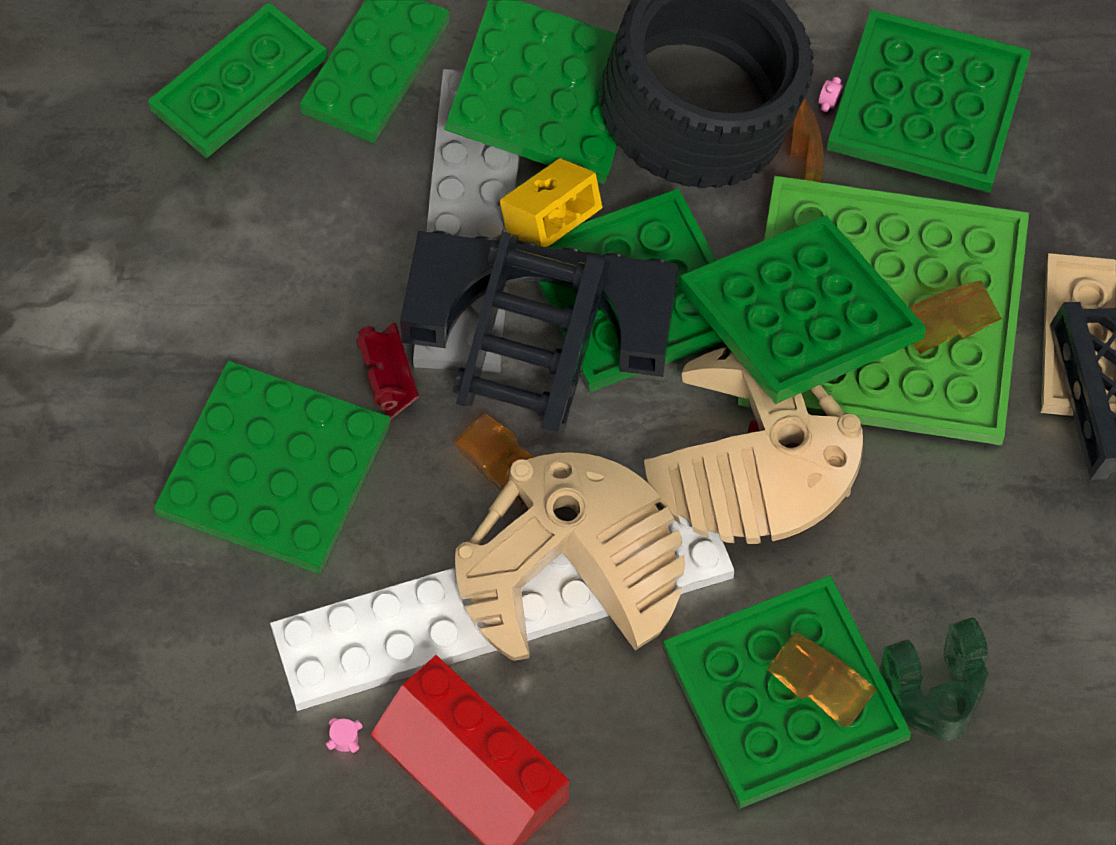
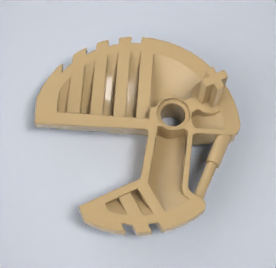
[644,348,863,544]
[455,452,685,661]

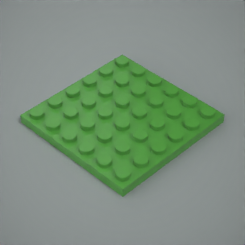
[738,176,1029,445]

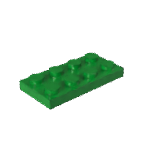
[300,0,450,144]
[148,2,327,158]

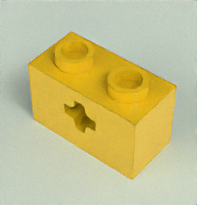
[500,158,603,247]

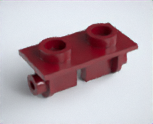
[356,323,419,420]

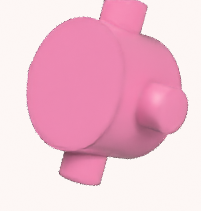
[818,77,843,112]
[325,718,363,753]

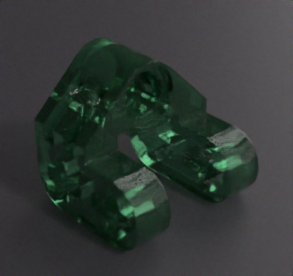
[880,617,989,741]

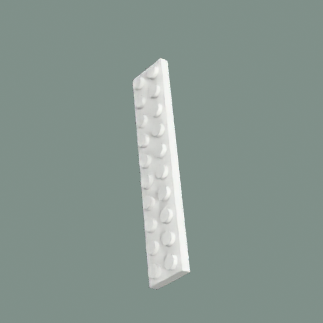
[270,506,734,711]

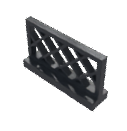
[1050,302,1116,480]

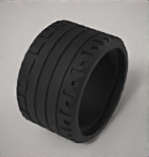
[599,0,814,188]

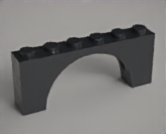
[400,231,678,377]

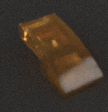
[790,99,824,182]
[909,280,1002,354]
[454,413,535,506]
[767,632,877,727]

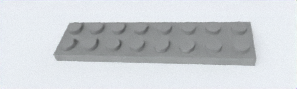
[413,69,520,373]

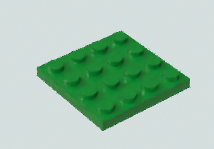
[444,0,617,184]
[827,9,1031,193]
[535,188,724,393]
[679,215,926,404]
[154,361,391,575]
[662,575,912,809]

